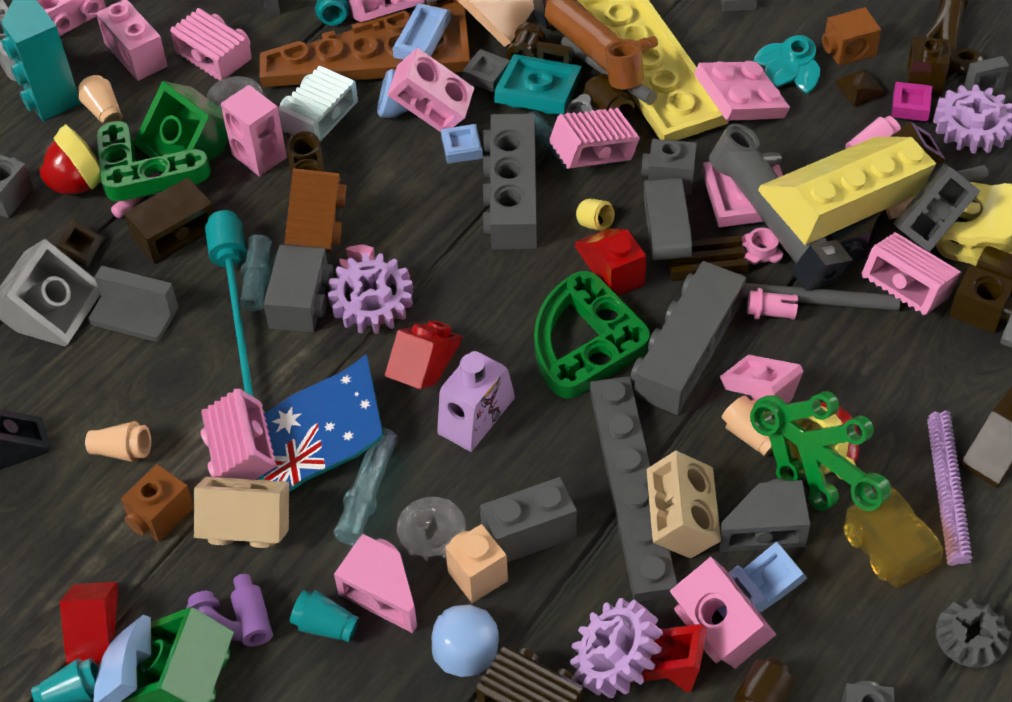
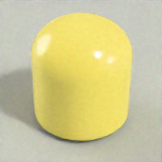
[576,199,615,231]

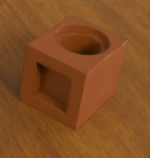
[822,7,881,66]

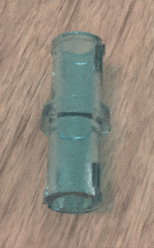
[239,235,272,311]

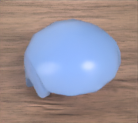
[431,604,499,677]

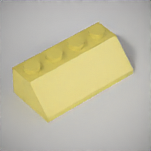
[758,137,936,245]

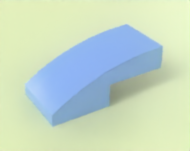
[717,541,807,619]
[94,615,151,702]

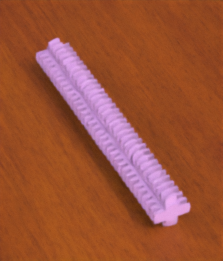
[927,411,973,566]

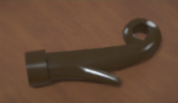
[925,0,983,75]

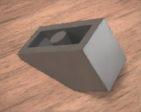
[719,479,810,552]

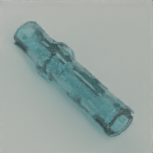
[334,428,398,545]

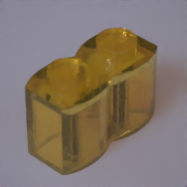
[844,487,944,589]

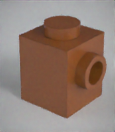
[121,464,194,542]

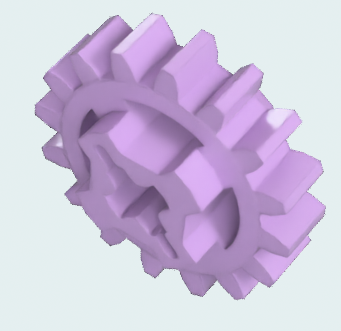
[933,85,1012,153]
[328,253,413,334]
[570,598,663,698]

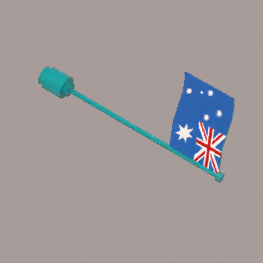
[205,210,384,492]

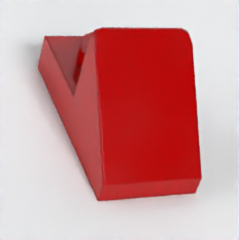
[631,624,707,692]

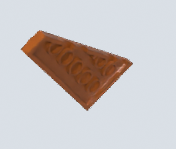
[260,0,470,87]

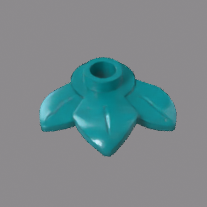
[753,35,820,94]

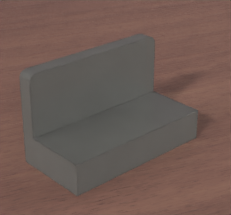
[89,266,179,342]

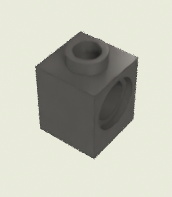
[0,155,34,218]

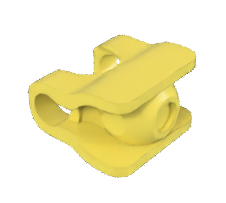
[936,182,1012,266]

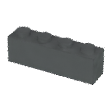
[631,261,746,415]

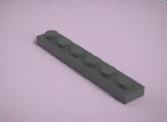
[590,376,677,602]

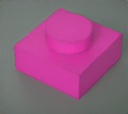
[891,82,932,121]

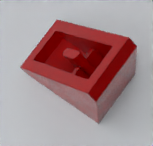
[60,581,119,665]

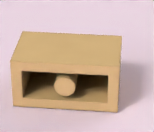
[194,477,289,548]

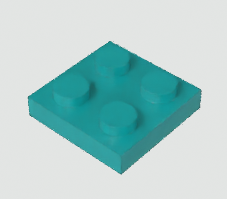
[494,54,582,115]

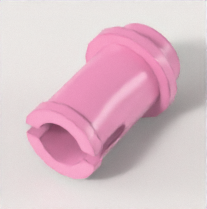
[747,288,798,320]

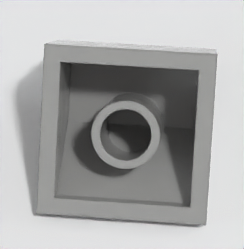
[0,239,100,346]

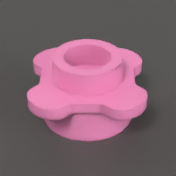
[742,228,783,265]

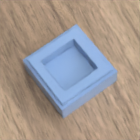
[441,124,483,164]

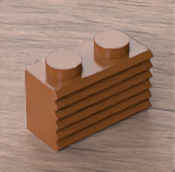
[284,168,347,254]

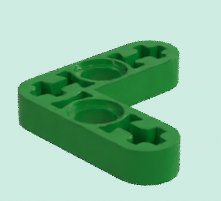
[97,121,211,201]

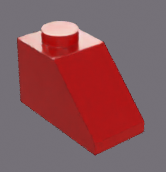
[575,229,646,296]

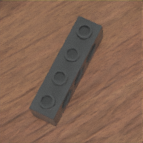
[483,114,537,250]

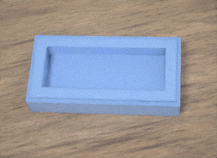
[393,3,451,60]

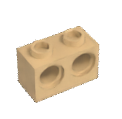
[646,451,721,559]

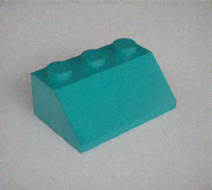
[1,0,81,121]

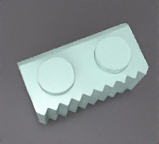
[278,65,358,141]

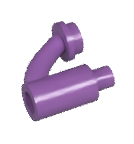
[186,574,273,647]

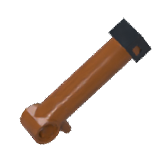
[533,0,658,90]

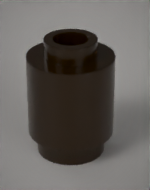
[583,74,635,120]
[734,657,795,702]

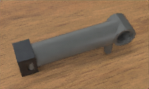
[709,124,853,291]

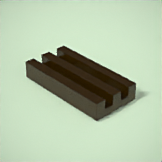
[667,235,749,281]

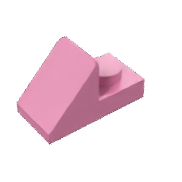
[720,355,803,415]

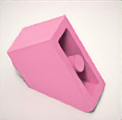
[334,534,417,633]

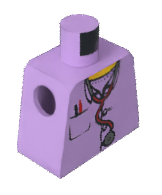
[437,351,515,452]

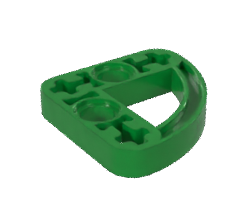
[534,271,650,399]

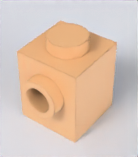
[445,524,508,603]

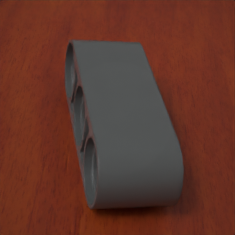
[644,178,692,261]

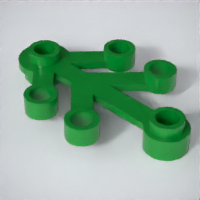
[750,391,891,511]

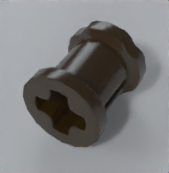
[506,22,546,60]

